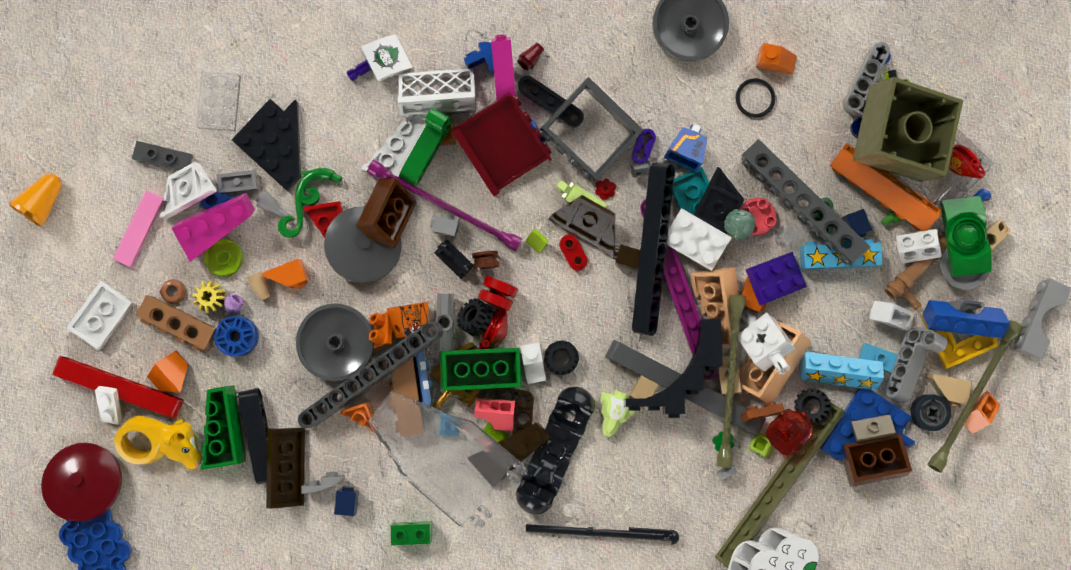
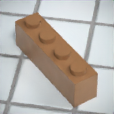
[387,356,425,436]

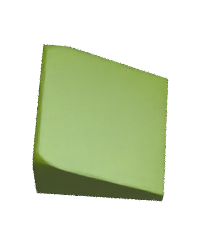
[526,229,549,253]
[748,433,777,459]

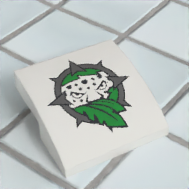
[361,35,412,82]

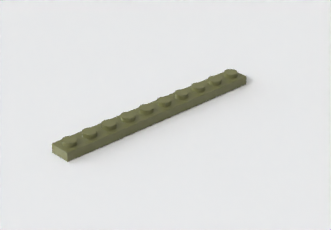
[715,403,845,567]

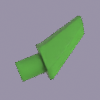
[881,211,902,226]

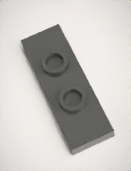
[132,141,193,171]

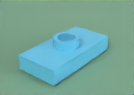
[858,343,898,373]

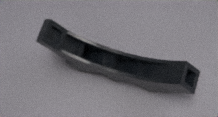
[623,319,723,418]

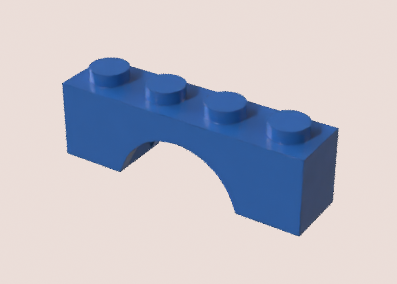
[922,300,1010,338]

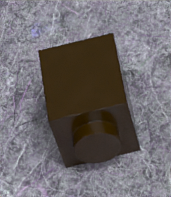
[612,244,640,271]

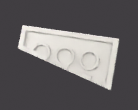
[361,114,426,179]

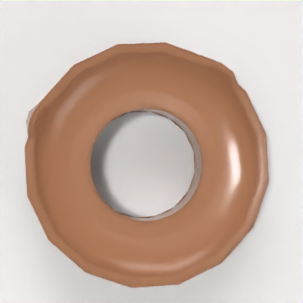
[159,279,186,304]

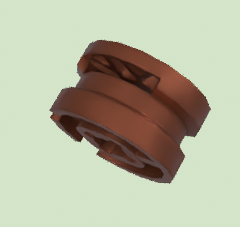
[472,251,500,269]

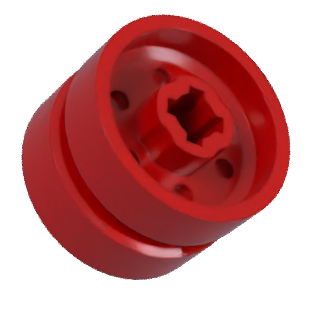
[477,276,518,311]

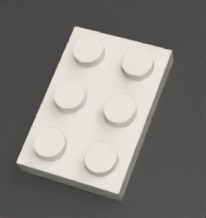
[667,208,732,271]
[67,281,134,350]

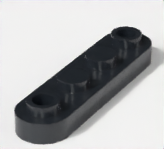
[518,76,584,128]

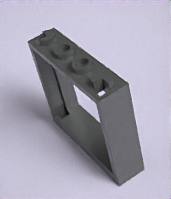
[540,77,643,181]

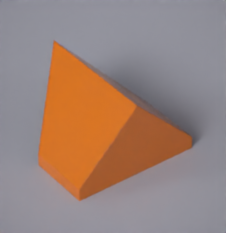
[147,351,189,392]
[340,402,379,432]

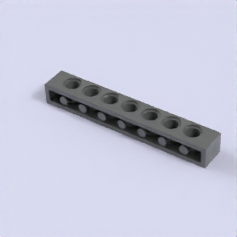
[741,139,871,266]

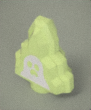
[600,390,636,437]

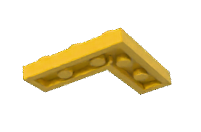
[920,315,999,369]

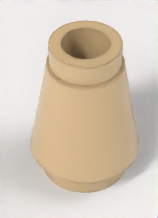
[247,271,271,301]

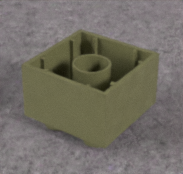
[853,77,964,182]

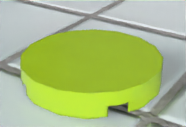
[204,238,243,277]

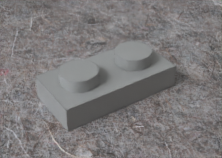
[217,170,258,194]

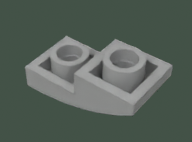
[301,472,344,494]

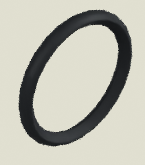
[735,78,775,118]

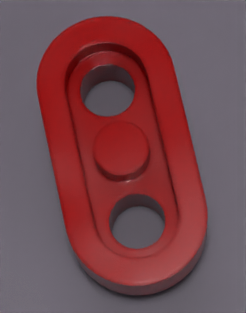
[559,234,587,271]

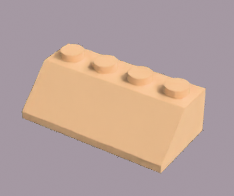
[739,320,811,404]

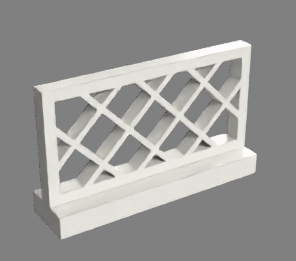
[398,68,476,116]

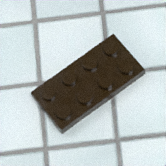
[266,427,305,509]

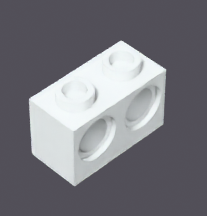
[896,229,942,264]

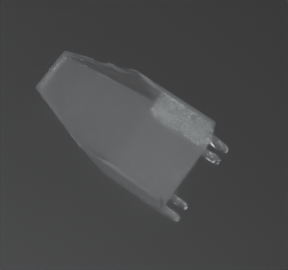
[368,391,528,527]

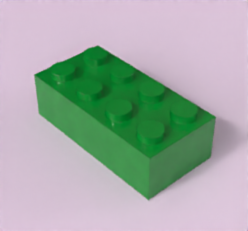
[439,348,521,391]

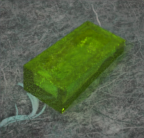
[483,422,509,442]

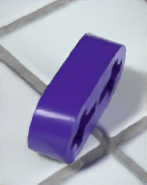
[632,129,656,164]

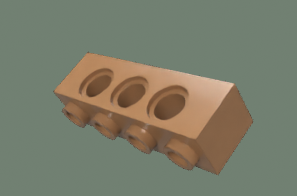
[135,295,216,352]

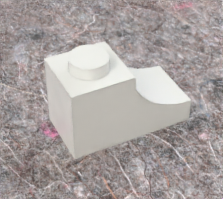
[869,301,915,331]
[520,343,546,384]

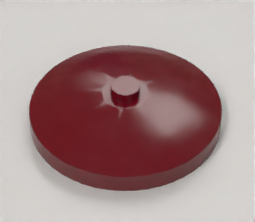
[41,443,122,522]

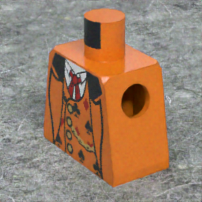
[387,302,428,347]

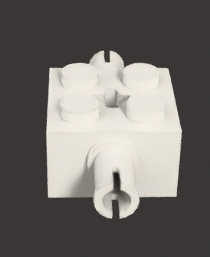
[738,309,795,375]

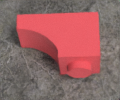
[474,398,515,431]

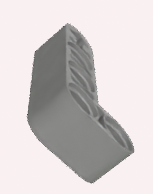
[843,42,890,119]
[886,327,947,403]

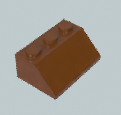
[356,178,417,248]
[843,433,912,487]

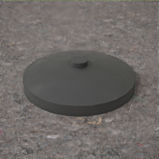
[652,0,729,62]
[324,206,402,283]
[296,304,374,381]

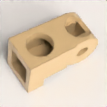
[986,219,1011,251]

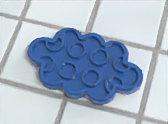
[59,509,132,570]

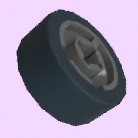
[910,394,951,431]

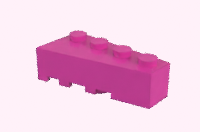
[172,193,255,262]

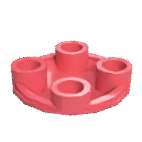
[740,198,776,236]

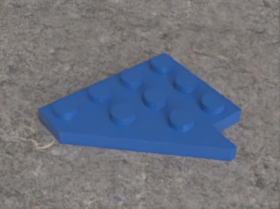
[820,388,915,460]

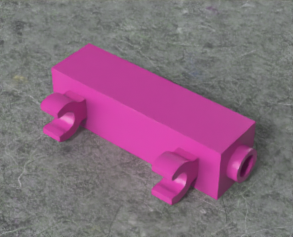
[491,34,515,100]

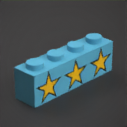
[800,239,882,270]
[800,352,884,390]

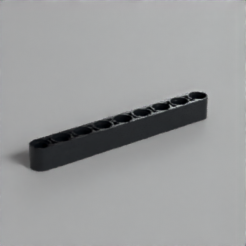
[632,163,675,336]

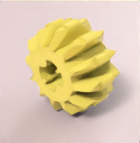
[192,281,226,313]

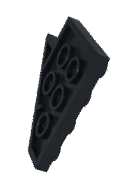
[232,99,301,191]

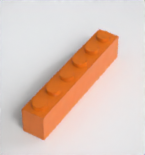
[829,143,942,231]

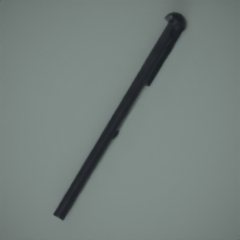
[526,524,679,545]

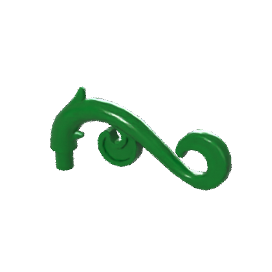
[278,168,342,238]

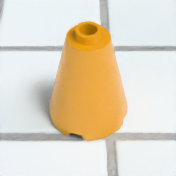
[8,173,63,227]

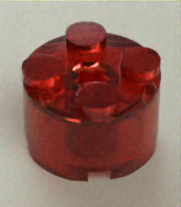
[766,409,813,456]

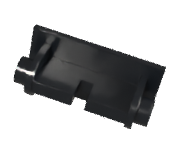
[434,239,473,279]

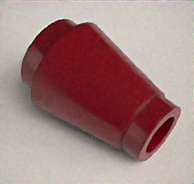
[517,43,544,71]

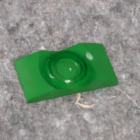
[940,196,992,277]

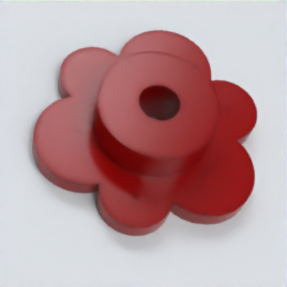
[595,178,616,200]

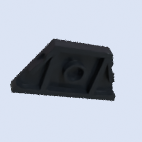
[693,167,744,234]

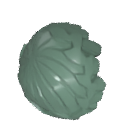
[724,209,756,240]

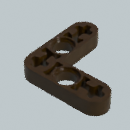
[478,388,534,434]

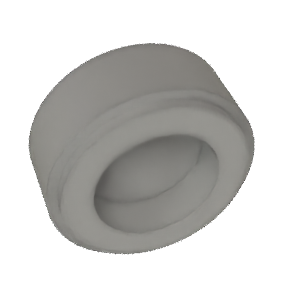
[717,465,737,480]

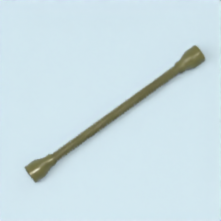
[716,295,746,468]
[927,320,1023,473]

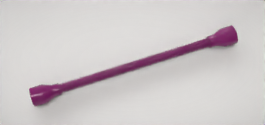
[367,159,523,252]

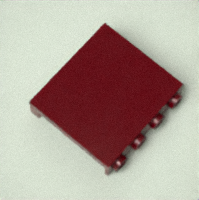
[451,92,552,197]

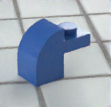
[464,42,494,75]

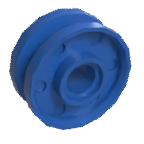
[214,316,259,357]

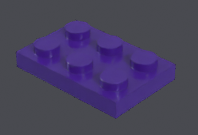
[745,251,807,305]

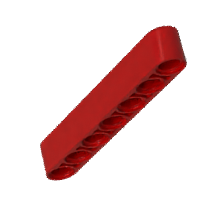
[52,356,184,418]

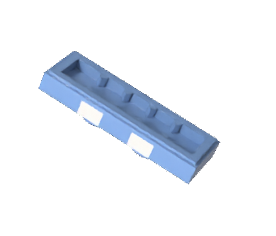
[414,350,432,405]

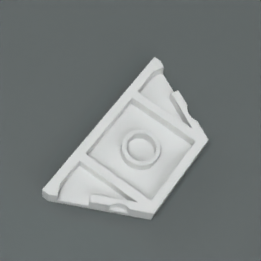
[160,162,217,219]

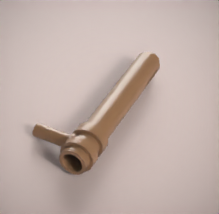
[885,232,947,309]

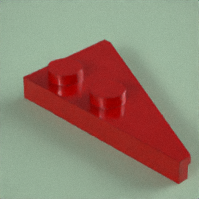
[304,201,343,238]

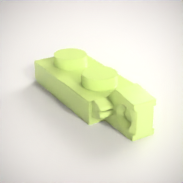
[556,180,607,208]

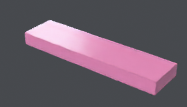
[113,190,164,267]

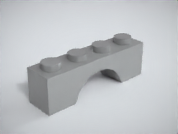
[1013,279,1071,359]

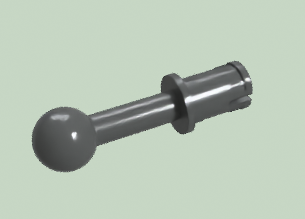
[631,160,682,178]

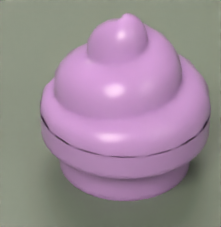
[224,294,244,313]

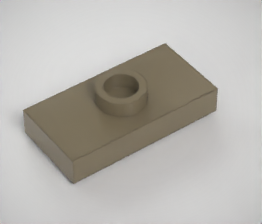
[851,414,896,442]

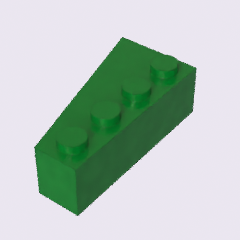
[200,385,246,470]

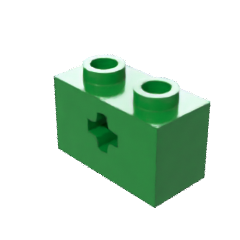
[390,521,432,545]

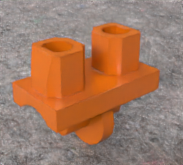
[369,312,396,350]

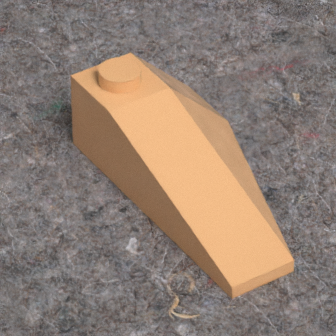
[691,267,738,348]

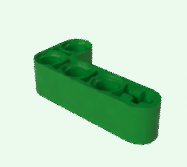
[399,108,452,186]

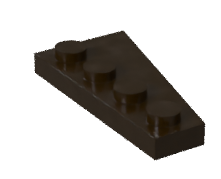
[468,422,551,487]

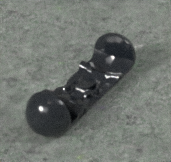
[516,387,595,515]

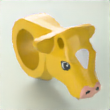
[114,416,203,470]

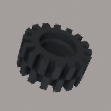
[457,298,493,336]
[544,340,579,375]
[794,388,832,425]

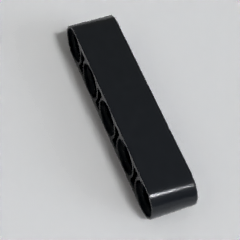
[238,388,269,485]

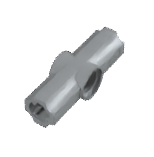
[435,293,454,351]

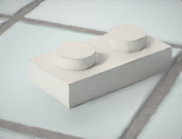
[95,386,123,424]

